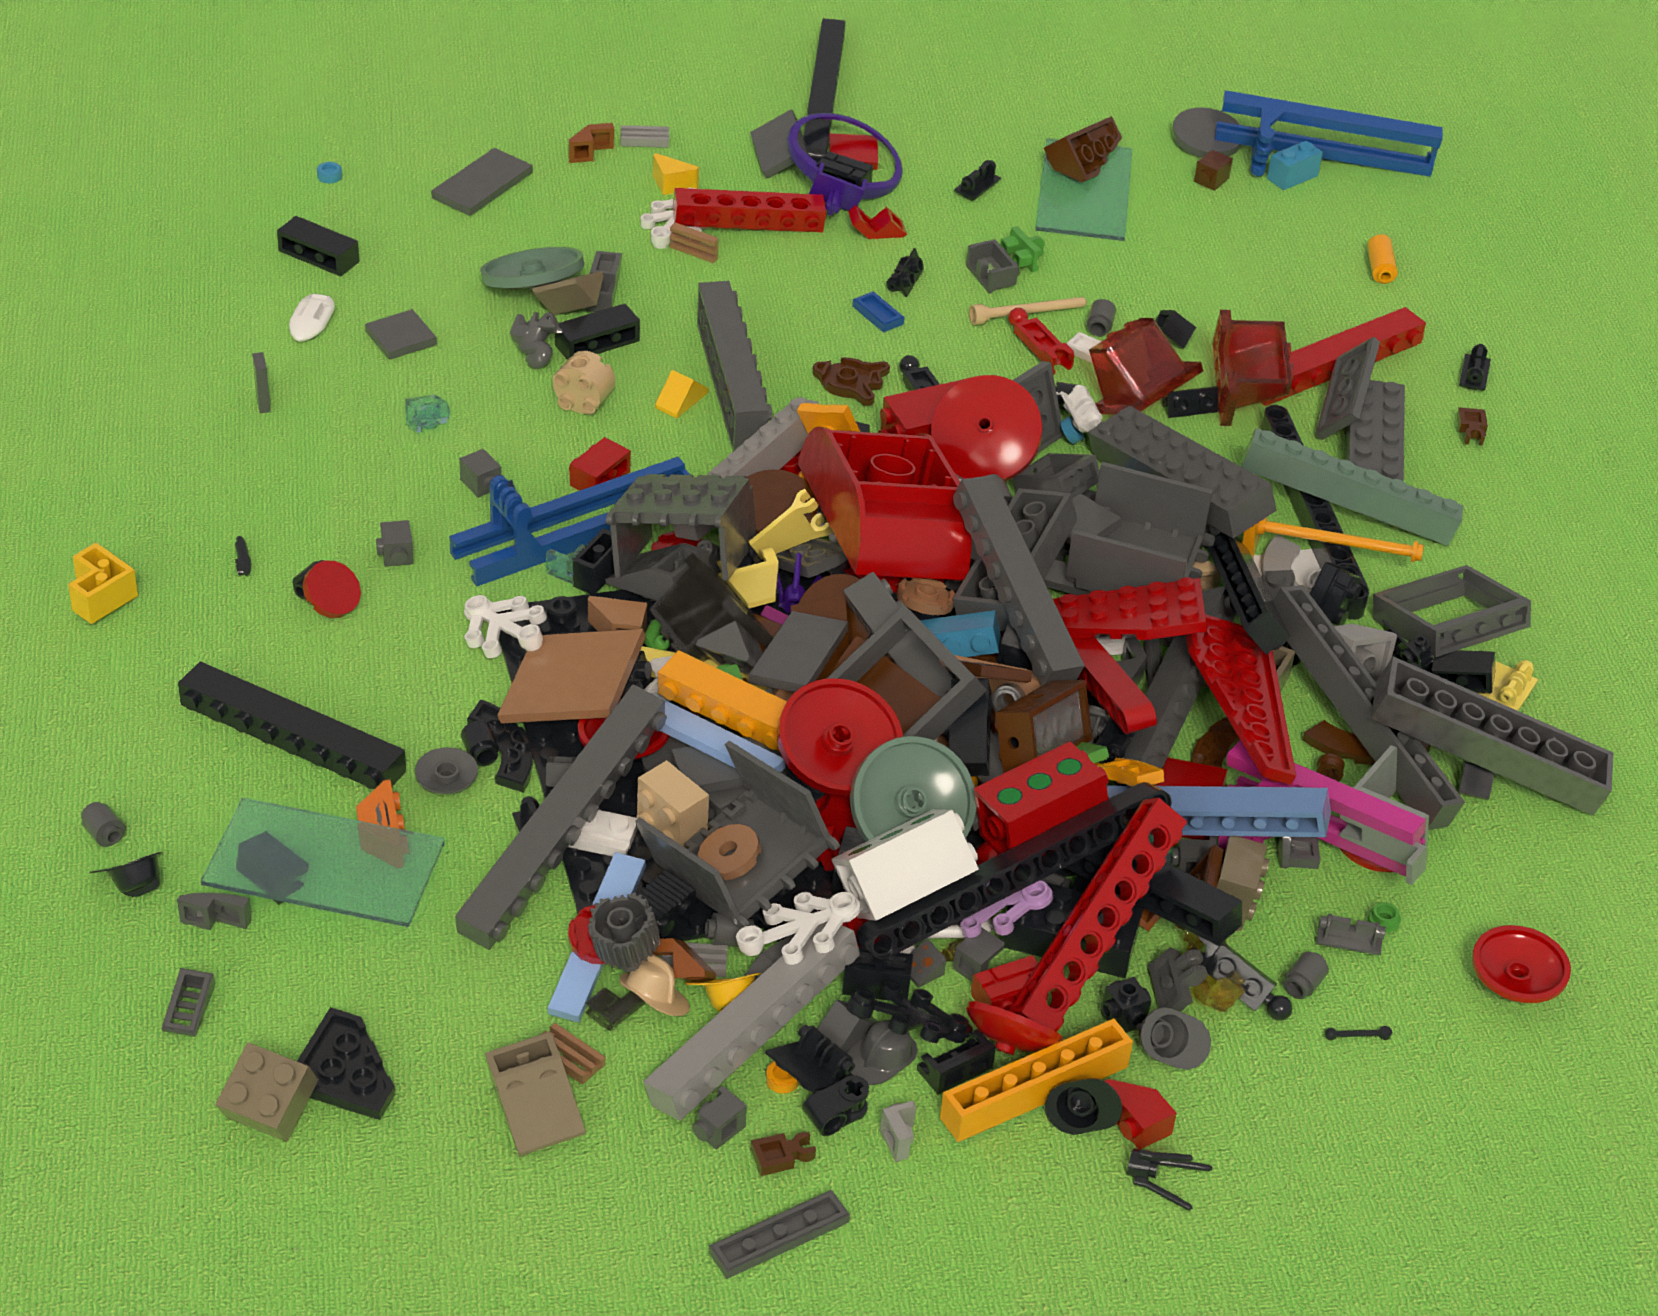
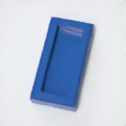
[852,291,905,333]

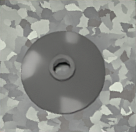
[415,747,478,794]

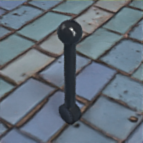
[1324,1026,1392,1041]

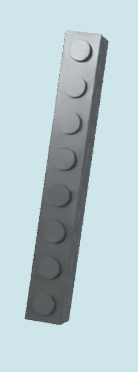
[953,475,1085,686]

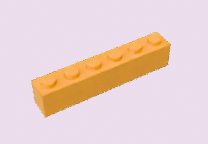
[657,650,787,752]
[940,1019,1133,1142]

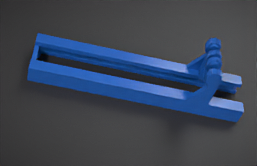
[1215,90,1443,177]
[449,457,690,587]

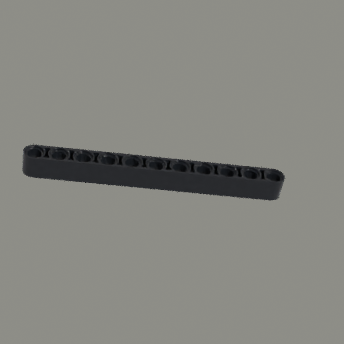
[803,18,846,163]
[1261,405,1369,620]
[856,782,1172,959]

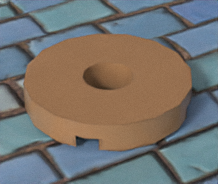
[896,578,955,615]
[698,824,762,881]

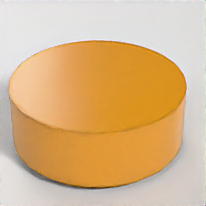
[766,1061,799,1094]

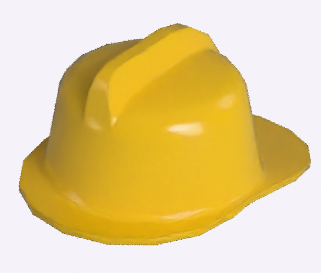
[685,972,762,1012]

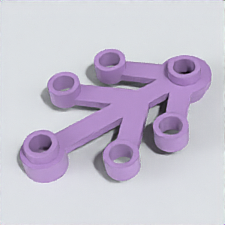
[931,880,1053,938]

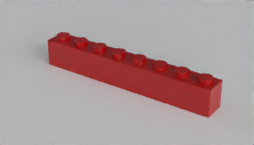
[1245,307,1426,406]

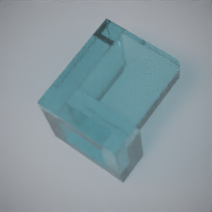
[546,544,585,584]

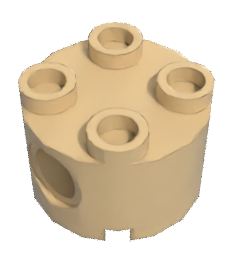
[553,351,615,414]

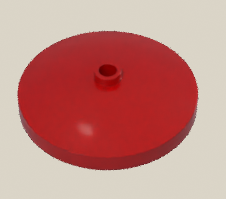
[931,375,1043,481]
[777,678,903,796]

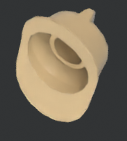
[619,954,690,1016]

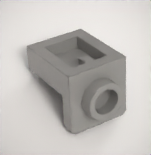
[879,1101,916,1162]

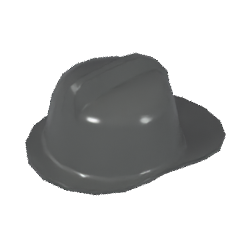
[1136,1007,1211,1070]
[847,1020,918,1085]

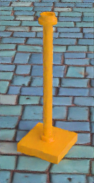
[797,403,861,480]
[1243,518,1424,563]

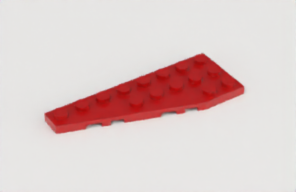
[1000,577,1207,640]
[1186,614,1296,785]

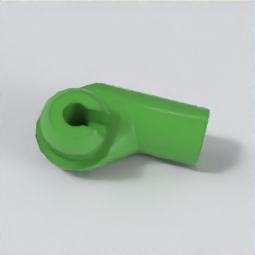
[644,619,670,651]

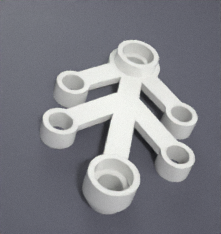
[640,188,710,249]
[464,595,547,658]
[736,892,861,965]

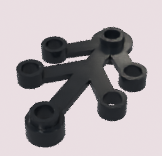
[846,980,973,1043]

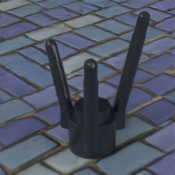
[1127,1148,1213,1211]

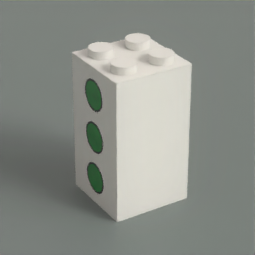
[832,809,979,921]

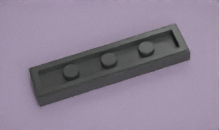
[709,1190,850,1279]

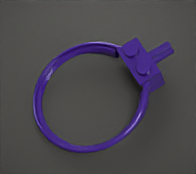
[787,113,903,216]

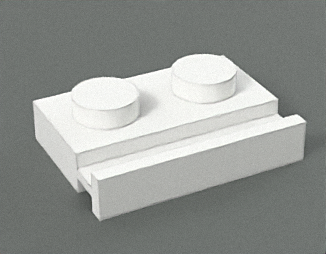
[568,810,638,856]

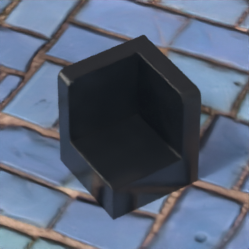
[1149,310,1196,348]

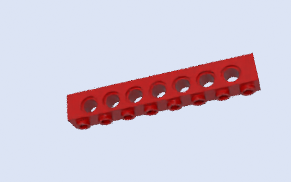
[1008,798,1187,1032]

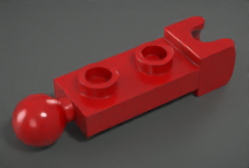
[1008,307,1074,375]

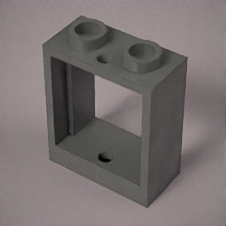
[1012,453,1100,498]

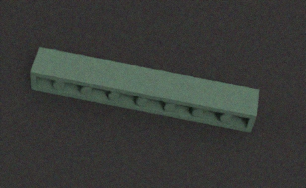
[1241,428,1463,546]

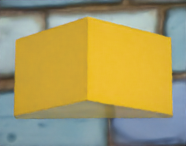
[653,153,699,195]
[655,370,709,418]

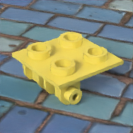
[1478,660,1538,711]

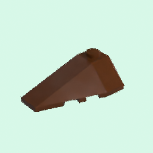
[1044,116,1122,182]

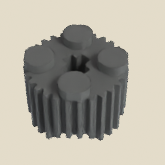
[588,892,661,972]

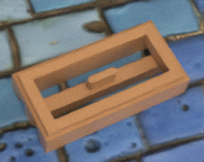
[670,223,719,263]
[542,1023,605,1085]

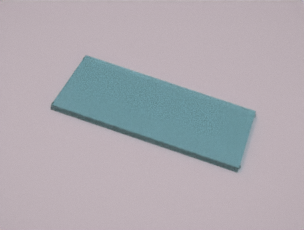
[1035,138,1132,241]
[201,797,445,927]

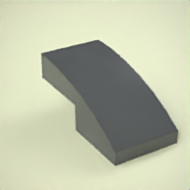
[177,893,252,930]

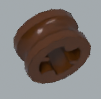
[1316,753,1345,782]

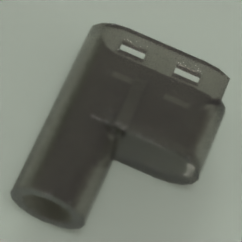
[585,988,646,1031]

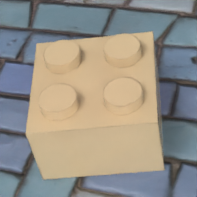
[637,760,709,848]

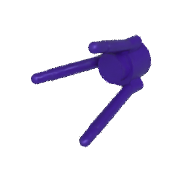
[777,553,822,614]

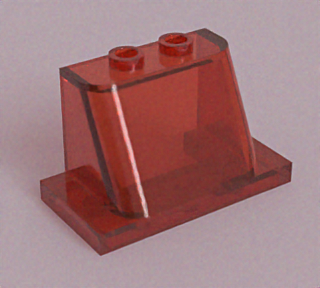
[1212,309,1294,426]
[1089,318,1204,414]

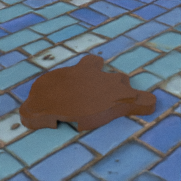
[813,357,890,406]

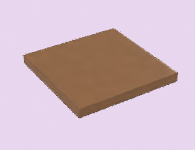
[497,629,646,723]

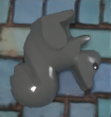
[510,312,563,369]

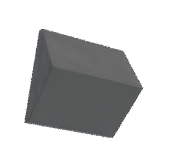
[696,621,763,675]

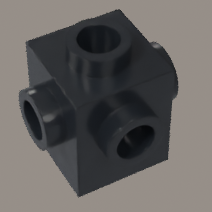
[1101,977,1151,1033]

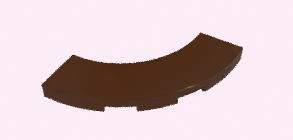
[1191,717,1240,787]
[1302,720,1431,765]

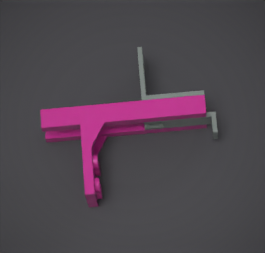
[1218,740,1429,885]

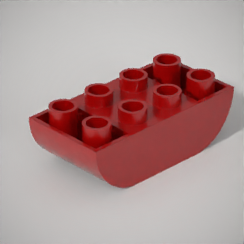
[798,426,972,583]

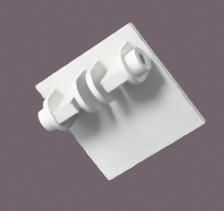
[1060,385,1102,433]

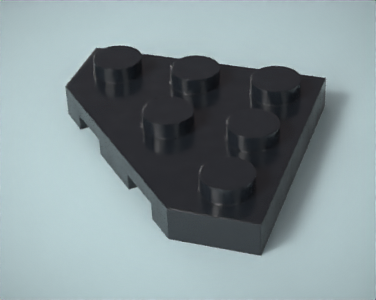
[297,1007,395,1120]

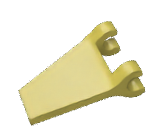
[749,489,833,560]
[717,547,779,609]

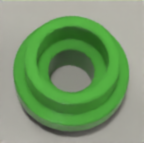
[1368,902,1401,932]

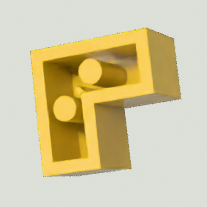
[68,543,138,624]

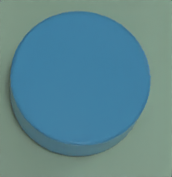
[317,162,342,183]
[1061,416,1084,444]

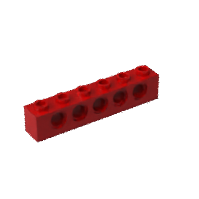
[672,188,826,232]

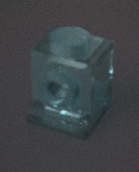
[405,395,450,433]

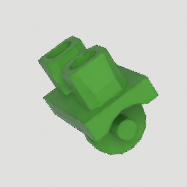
[1000,226,1045,272]

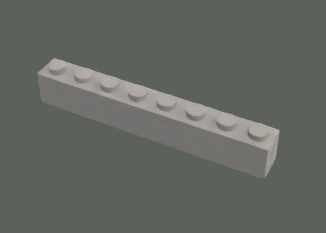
[673,397,818,541]
[643,922,860,1121]

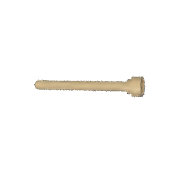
[969,297,1087,325]

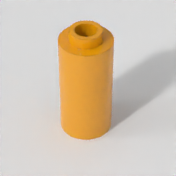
[1367,234,1398,284]

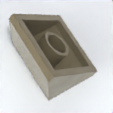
[532,271,603,315]

